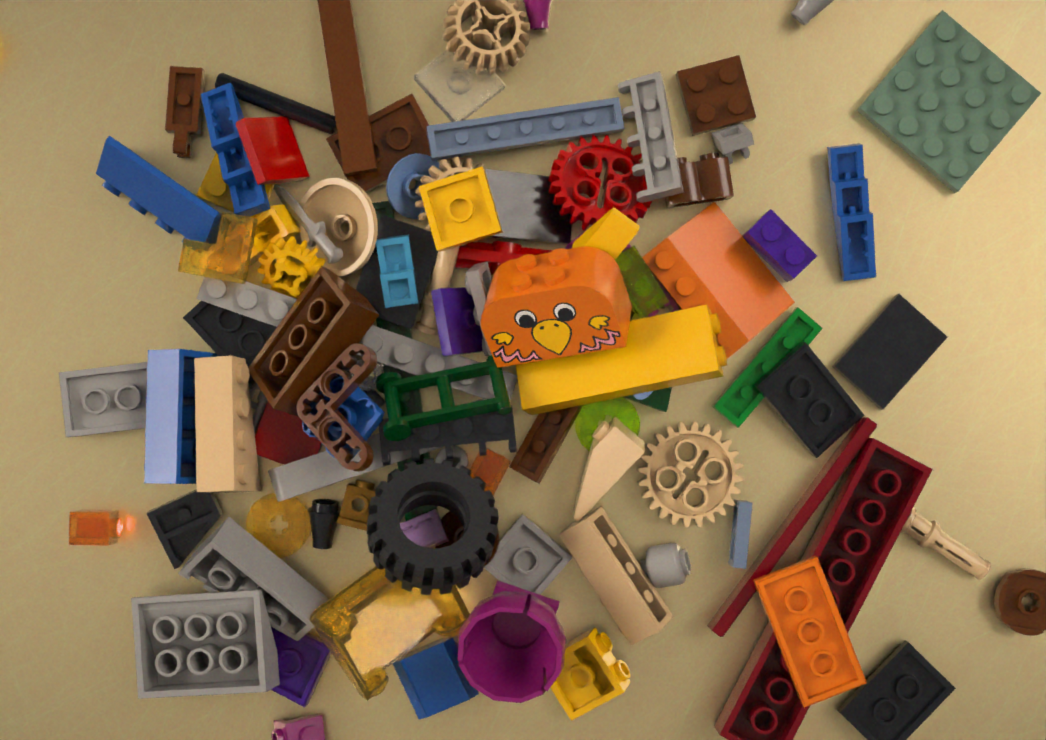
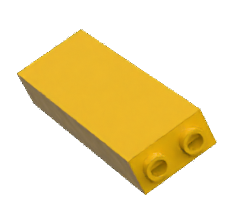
[516,305,727,415]

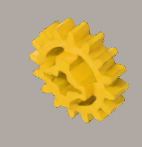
[257,236,326,299]

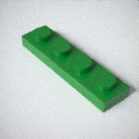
[712,307,823,428]

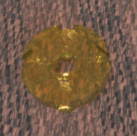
[246,492,312,558]

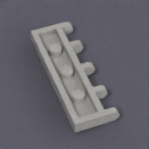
[618,71,684,203]

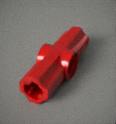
[455,241,553,275]

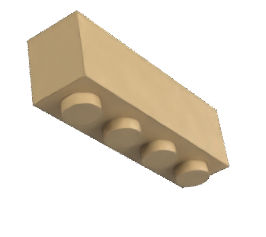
[559,506,673,645]

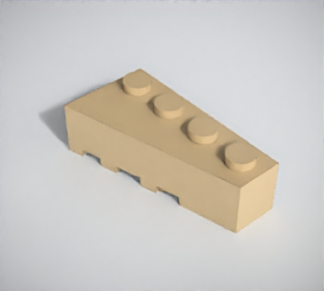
[194,356,261,493]

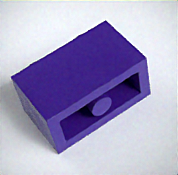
[742,209,817,282]

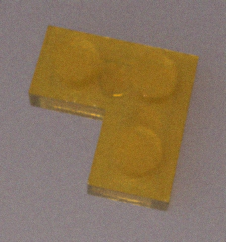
[178,212,258,285]

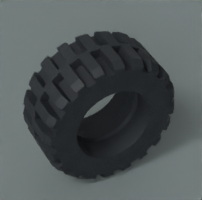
[367,458,499,595]

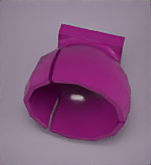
[458,580,566,703]

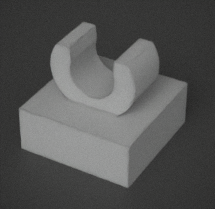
[711,122,754,164]

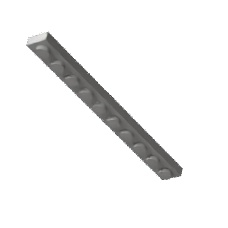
[197,268,518,400]

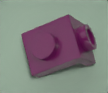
[271,714,325,740]

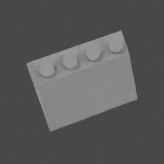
[131,589,280,699]

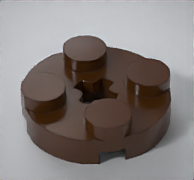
[994,568,1046,636]

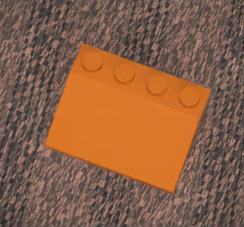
[641,201,795,359]

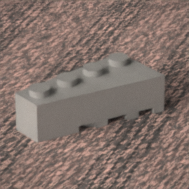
[178,517,330,641]

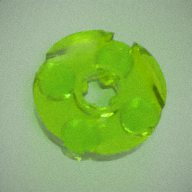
[575,397,640,451]

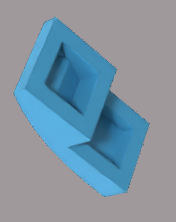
[376,234,418,308]

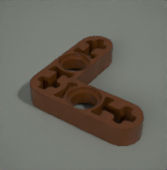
[296,343,377,472]

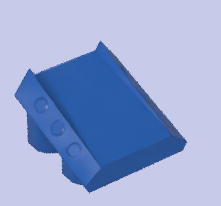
[302,376,385,458]
[392,637,479,719]

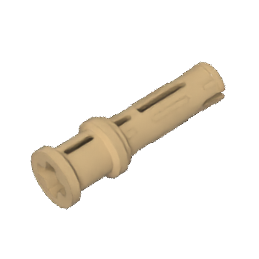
[415,246,460,335]
[900,507,991,580]

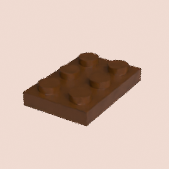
[326,94,431,193]

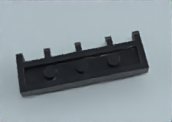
[379,405,517,466]

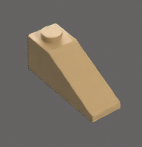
[573,417,645,522]

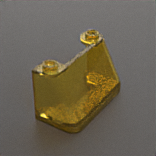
[310,566,470,701]

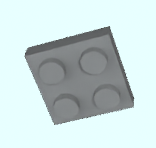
[484,514,572,595]

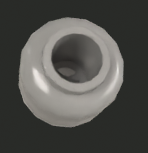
[641,543,691,588]

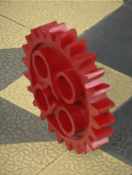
[548,135,653,231]

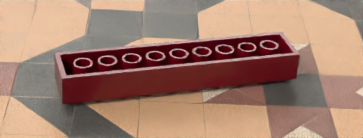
[714,438,933,740]

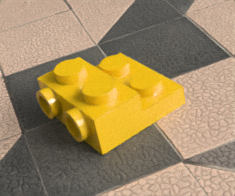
[550,627,630,721]

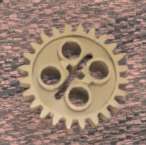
[637,421,744,528]

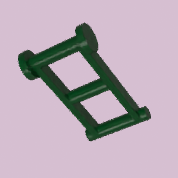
[375,355,512,441]

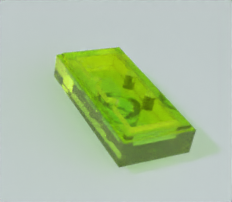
[615,245,669,319]

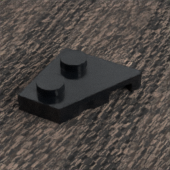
[147,489,223,569]

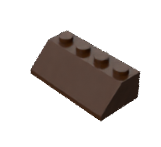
[248,266,379,417]

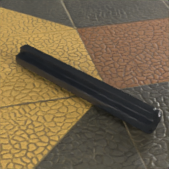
[215,73,337,134]

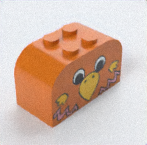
[480,247,632,368]

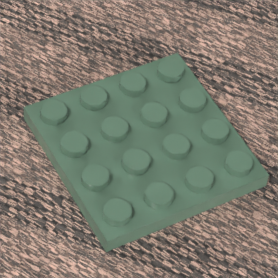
[857,10,1041,193]

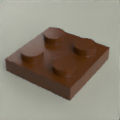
[676,55,756,136]

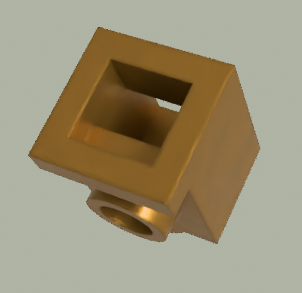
[337,479,375,531]

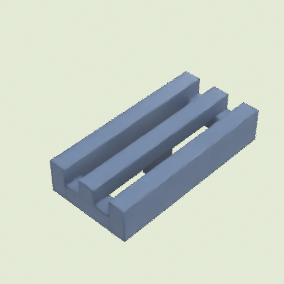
[728,499,752,569]

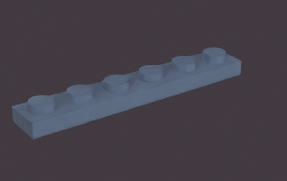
[426,97,625,161]

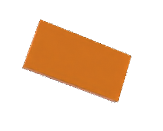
[753,556,867,708]

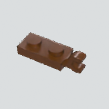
[165,66,205,158]

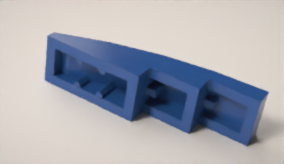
[201,83,270,220]
[827,143,876,281]

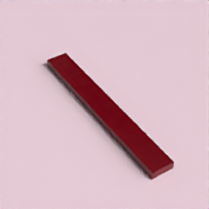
[707,417,877,637]

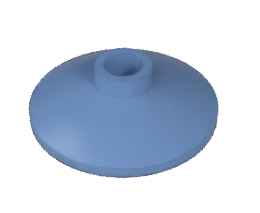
[386,154,440,219]

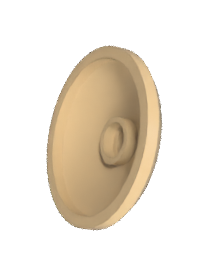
[295,178,378,277]

